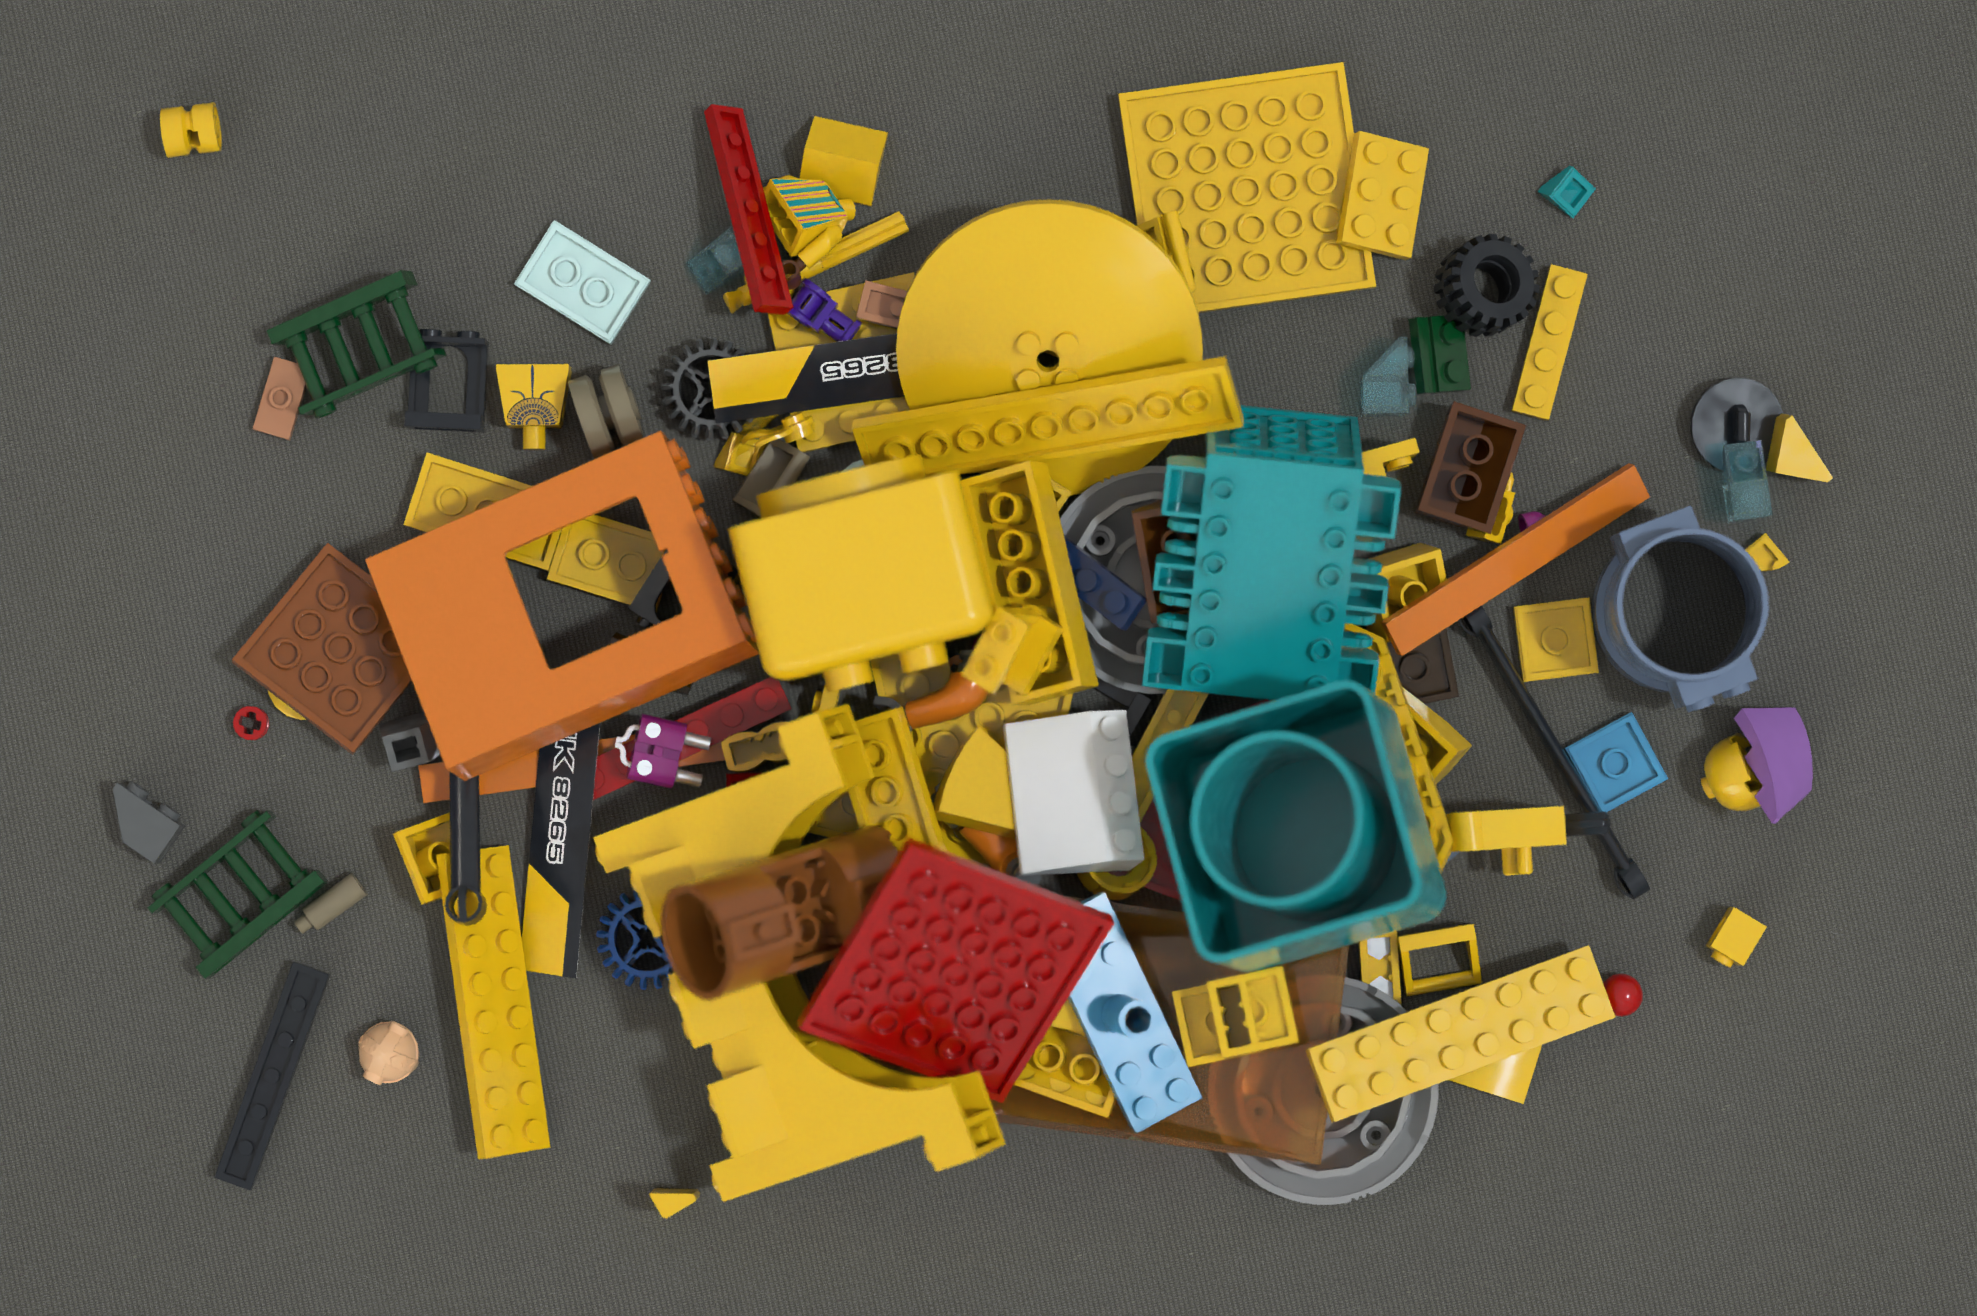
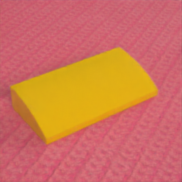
[1014,1026,1116,1119]

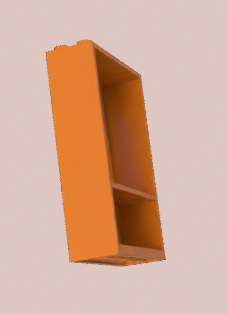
[365,431,760,781]

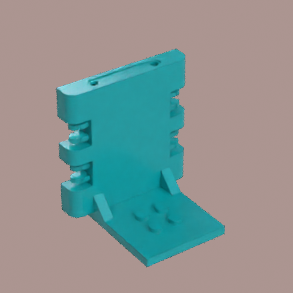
[1142,405,1401,700]

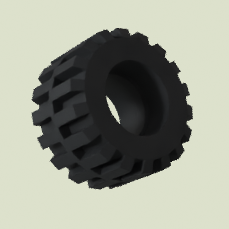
[1434,234,1540,337]

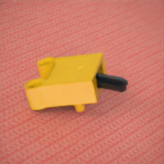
[1446,806,1611,875]

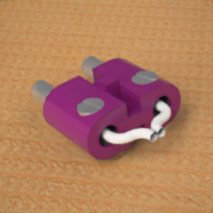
[614,713,711,789]

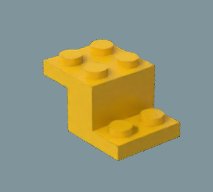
[1172,966,1299,1068]

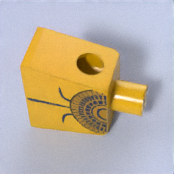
[496,364,572,450]

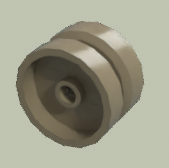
[568,364,645,459]

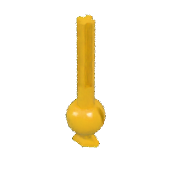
[723,211,909,314]

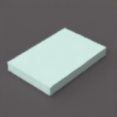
[514,220,651,345]

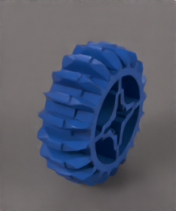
[596,890,673,990]

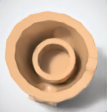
[358,1020,419,1085]

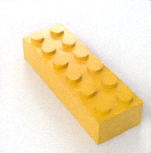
[961,460,1099,705]

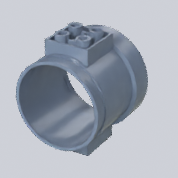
[1592,506,1769,712]

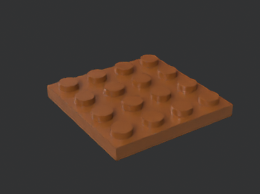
[232,543,412,755]

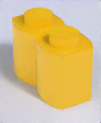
[721,722,789,772]

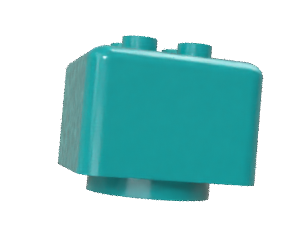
[1146,680,1446,973]

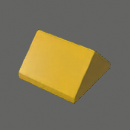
[800,116,888,207]
[393,812,450,905]

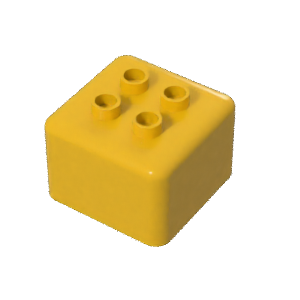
[729,455,993,692]

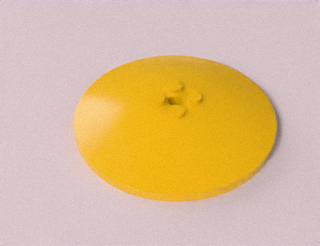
[896,199,1203,496]

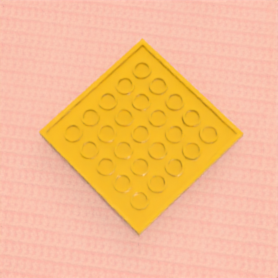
[1118,62,1376,313]

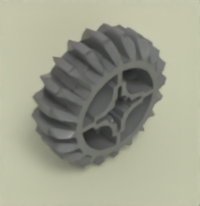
[661,338,754,441]

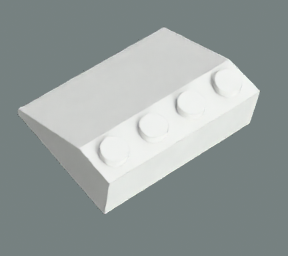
[1003,710,1144,876]

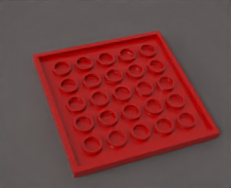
[797,837,1115,1103]

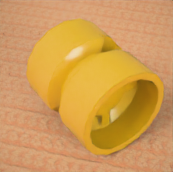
[160,102,222,158]

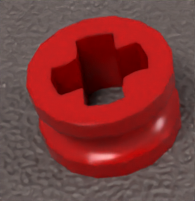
[233,706,269,740]

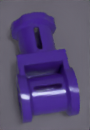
[788,277,862,342]

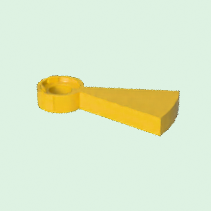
[933,727,1157,900]

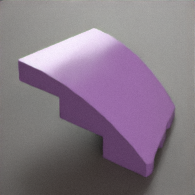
[1734,707,1813,824]

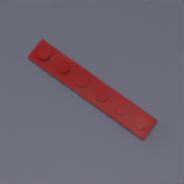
[704,104,794,315]
[593,677,792,801]

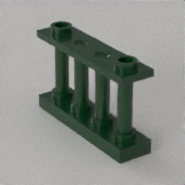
[266,270,447,419]
[147,810,329,979]

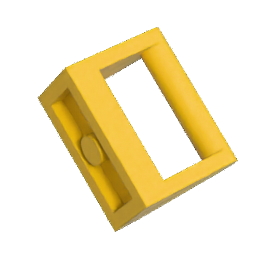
[1397,923,1482,996]

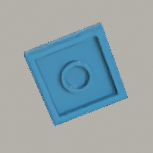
[1564,712,1668,812]

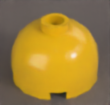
[1701,733,1763,811]

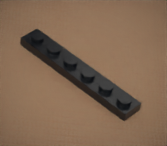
[214,961,331,1190]

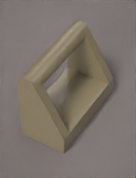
[732,439,810,518]

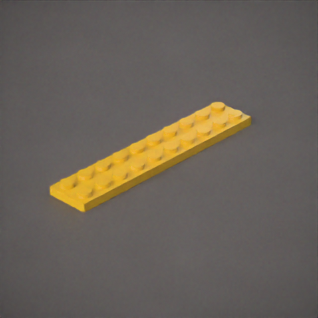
[852,356,1244,478]

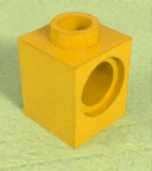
[1705,907,1767,968]

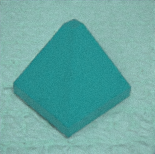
[1537,165,1596,218]

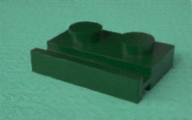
[1408,315,1471,395]

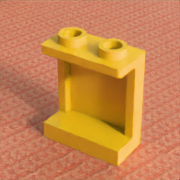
[961,606,1064,695]

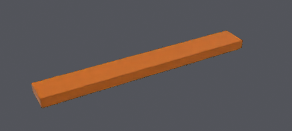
[1381,463,1650,656]
[418,735,725,803]

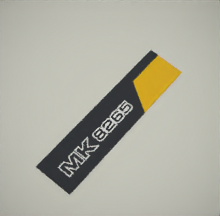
[708,333,905,424]
[522,723,600,978]

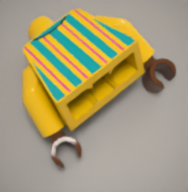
[763,175,856,290]

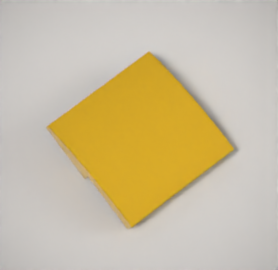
[1449,1045,1542,1104]

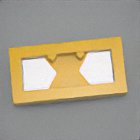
[1358,931,1402,1005]

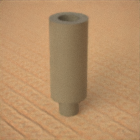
[294,873,368,934]

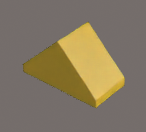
[1766,413,1833,482]

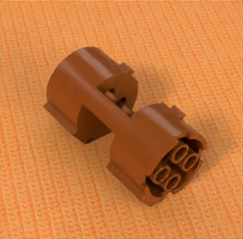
[661,825,899,1000]

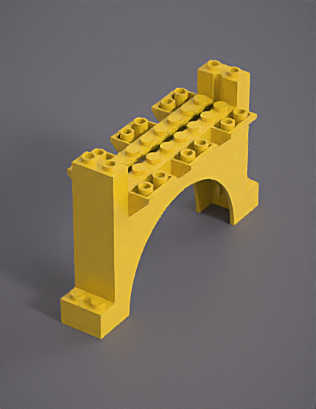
[593,704,1006,1202]

